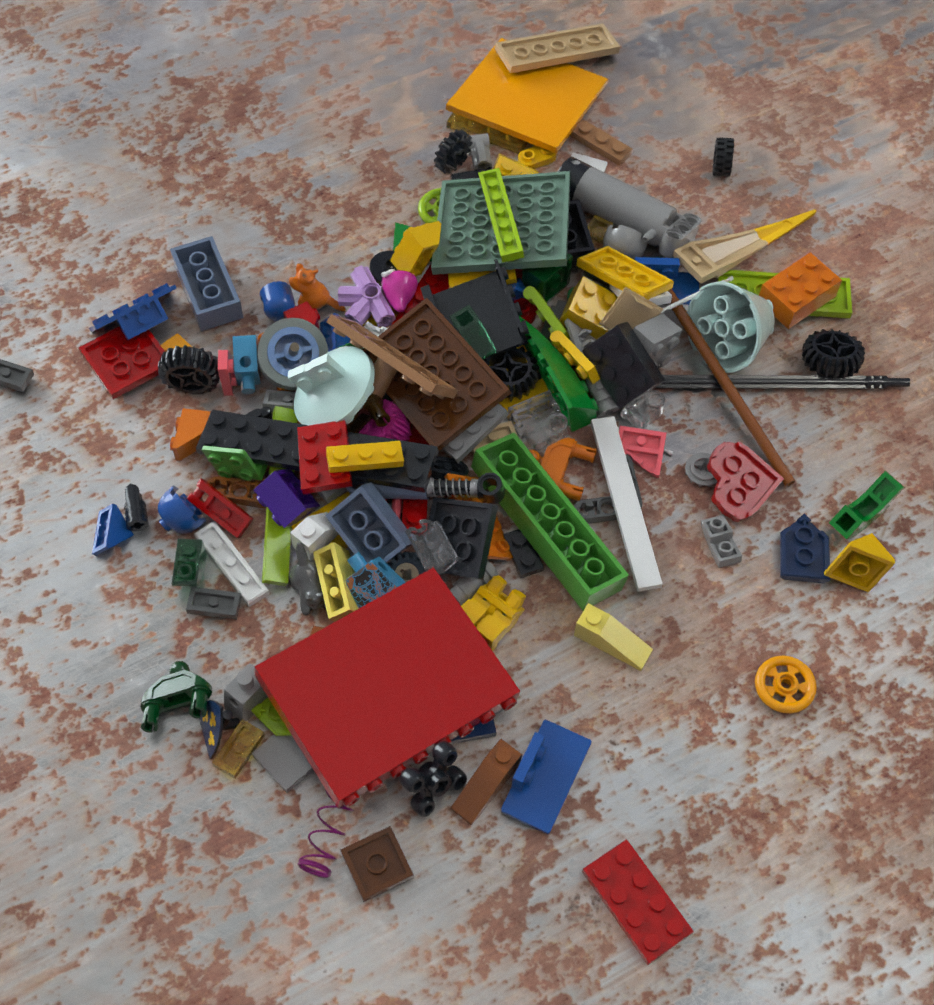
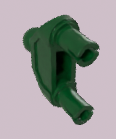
[140,661,212,733]

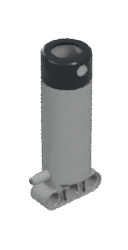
[558,157,702,258]

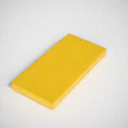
[576,246,674,300]

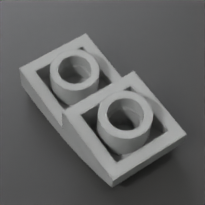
[701,515,742,568]

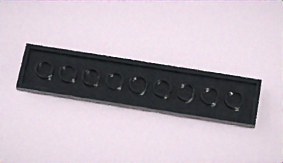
[196,410,439,493]

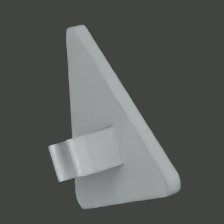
[564,319,596,356]

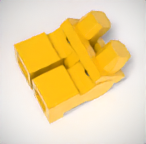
[461,575,526,651]

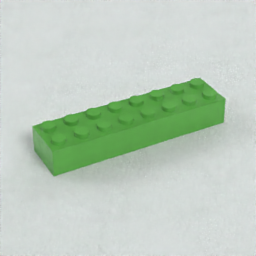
[471,432,629,611]

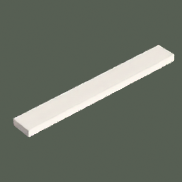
[591,416,662,592]

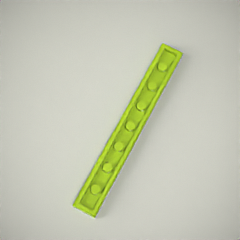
[262,406,298,587]

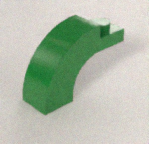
[829,471,905,539]

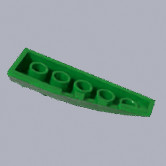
[519,316,599,432]

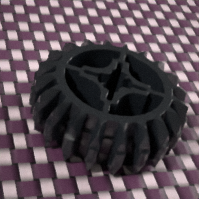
[802,328,865,380]
[158,345,220,394]
[484,346,539,402]

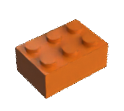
[759,252,842,329]

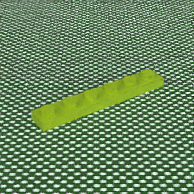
[478,168,524,263]

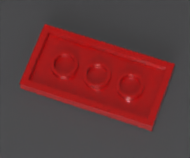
[582,839,694,965]

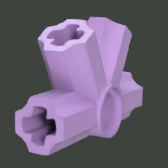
[338,265,396,327]

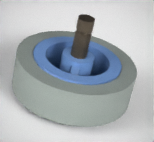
[257,318,328,390]

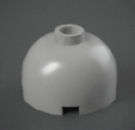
[603,225,648,260]

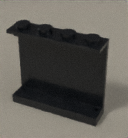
[420,259,529,360]

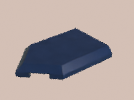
[780,514,830,584]

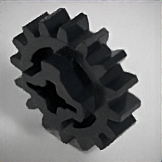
[434,129,473,174]

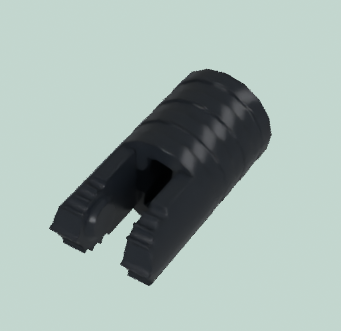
[124,483,149,531]

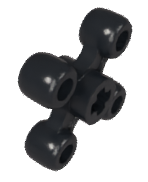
[399,741,467,817]

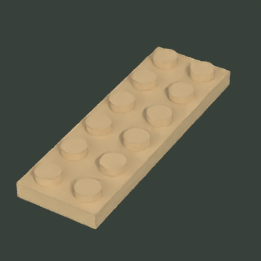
[495,23,620,73]

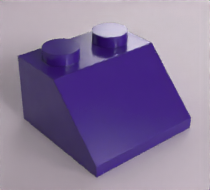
[254,469,320,528]

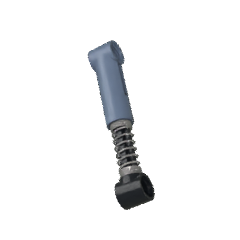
[346,472,505,504]

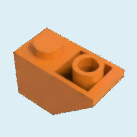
[170,408,211,461]

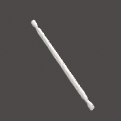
[660,276,733,314]

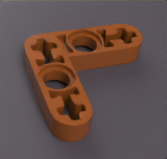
[207,466,269,508]

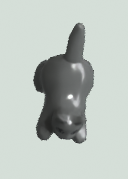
[289,542,326,616]

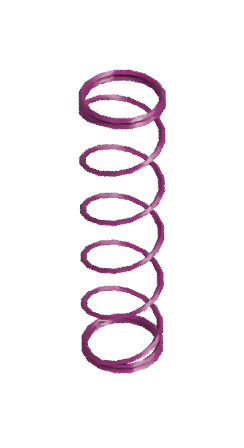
[297,789,354,878]

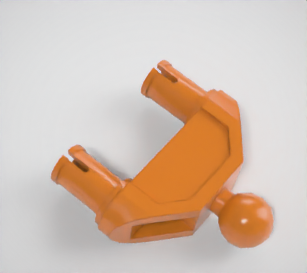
[529,437,597,502]

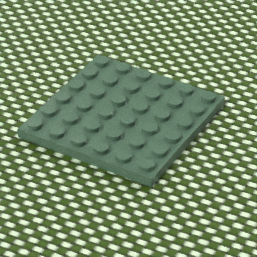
[431,171,570,275]

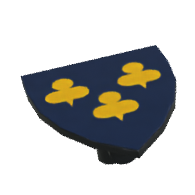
[199,700,240,759]

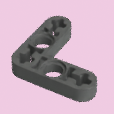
[574,454,642,524]

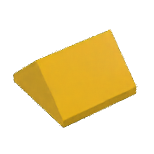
[824,533,895,592]

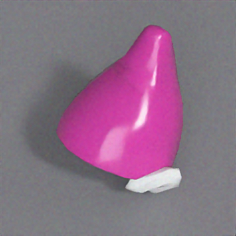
[381,269,418,312]

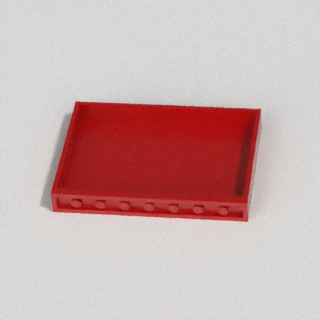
[254,567,520,809]

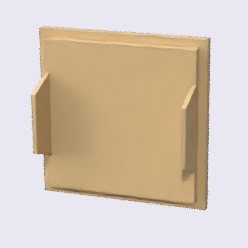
[599,287,663,330]

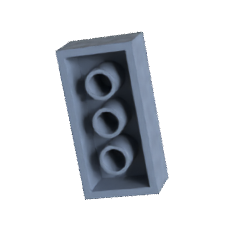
[170,236,244,331]

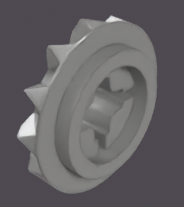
[685,453,718,487]

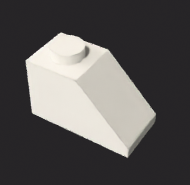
[290,512,339,560]

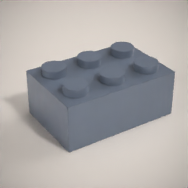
[325,482,416,564]

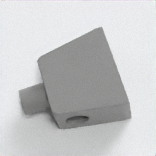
[224,663,267,725]

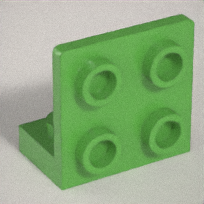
[202,446,267,481]

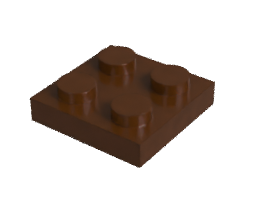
[341,826,414,902]

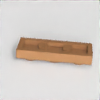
[570,119,633,166]

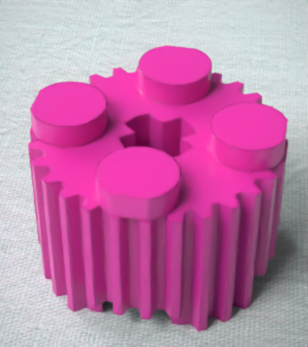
[359,399,412,441]

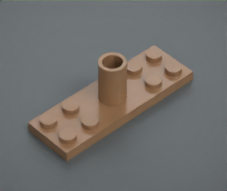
[327,314,458,399]

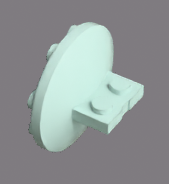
[288,346,375,426]

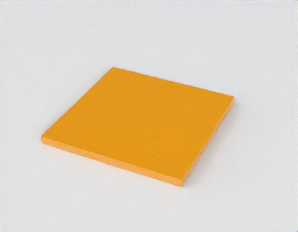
[446,38,608,153]

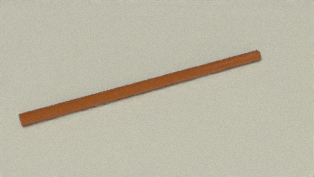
[668,289,795,487]

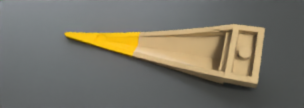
[673,209,816,284]

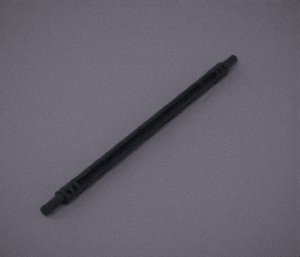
[655,375,910,389]

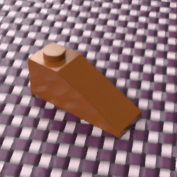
[451,739,522,826]

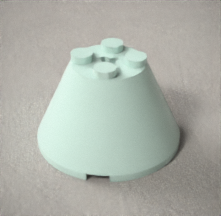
[687,281,775,373]

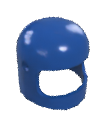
[259,281,296,322]

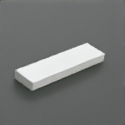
[194,521,270,607]

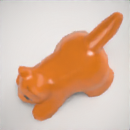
[289,263,346,311]

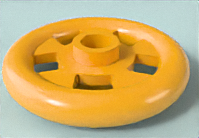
[755,655,817,714]

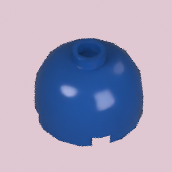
[158,486,206,534]

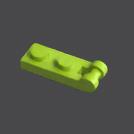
[523,286,570,339]

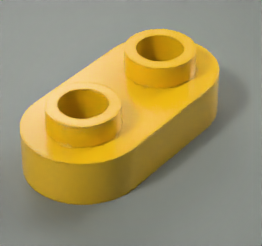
[518,146,557,169]

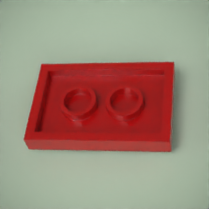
[297,420,352,494]

